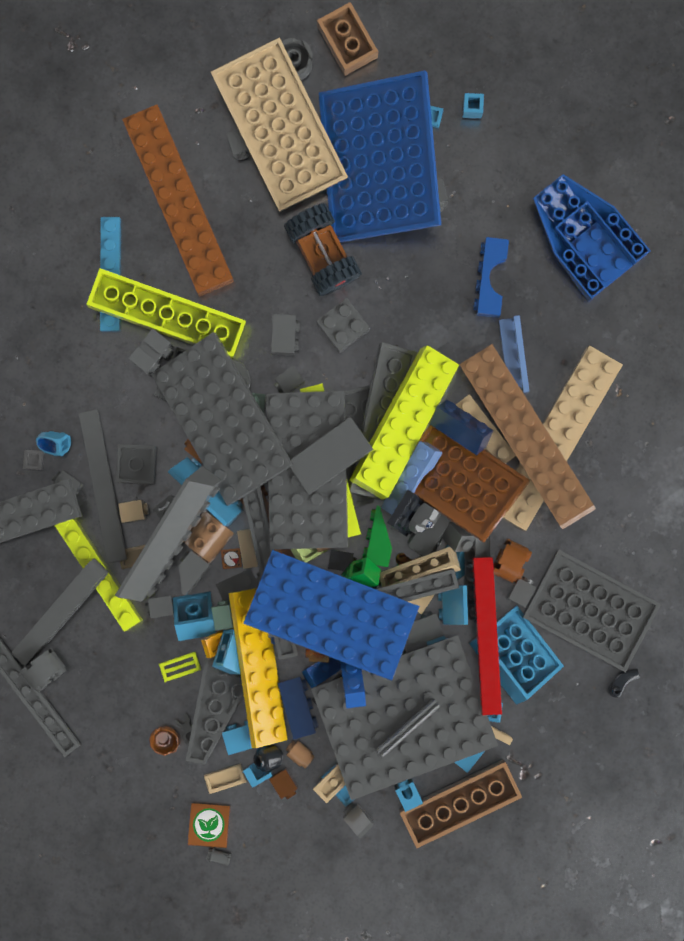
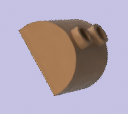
[183,510,235,563]

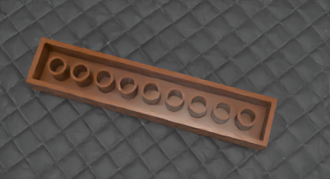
[122,104,234,297]

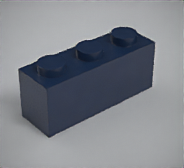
[430,400,494,455]
[278,676,319,740]

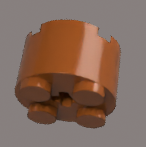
[493,538,532,583]

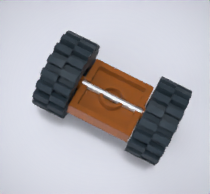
[284,203,362,296]

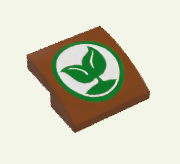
[188,803,230,848]

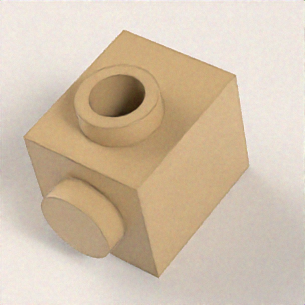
[118,500,149,523]

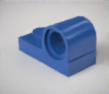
[301,656,341,688]

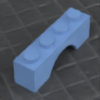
[381,441,443,515]

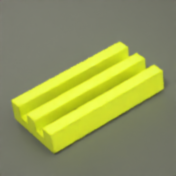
[159,651,202,682]

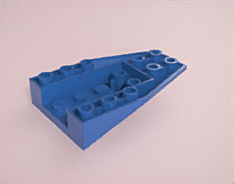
[533,174,651,302]

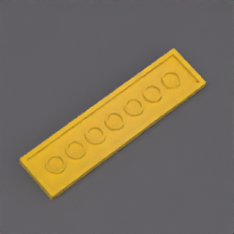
[229,588,287,748]

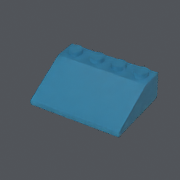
[168,457,244,527]
[469,606,564,705]

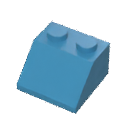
[438,585,468,625]
[173,591,216,641]

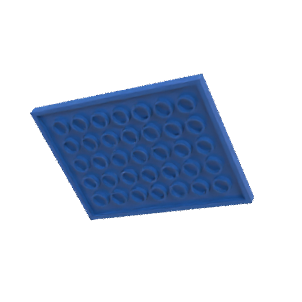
[319,70,441,242]

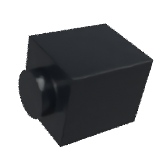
[328,550,357,571]

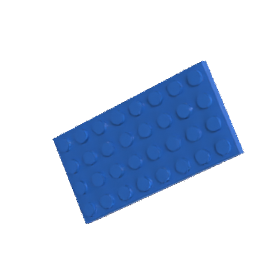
[243,550,420,681]

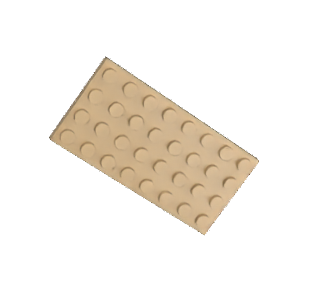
[211,37,348,212]

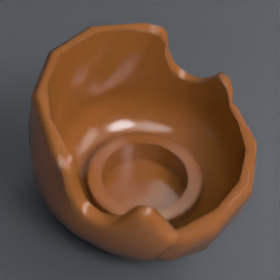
[149,726,179,756]

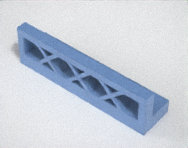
[498,315,529,394]

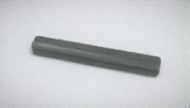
[376,699,440,757]

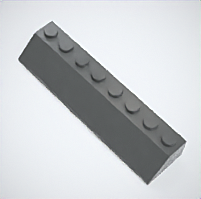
[115,466,221,602]

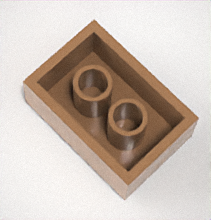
[317,2,378,76]

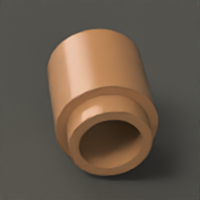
[285,740,315,768]

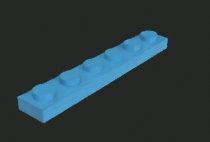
[100,217,121,332]

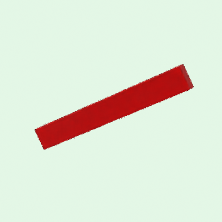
[473,557,502,715]

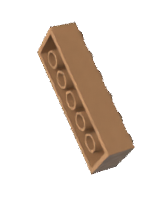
[399,759,522,848]

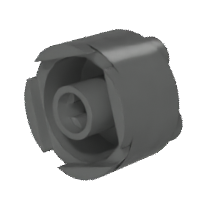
[282,38,313,80]
[20,648,66,693]

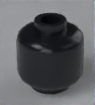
[253,744,283,772]

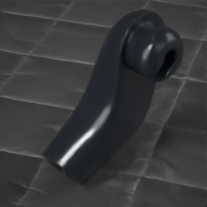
[609,669,640,698]

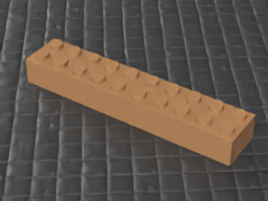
[459,344,596,529]

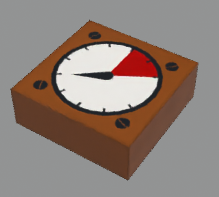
[221,548,242,569]

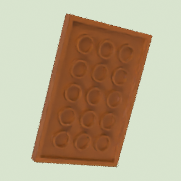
[412,425,530,543]

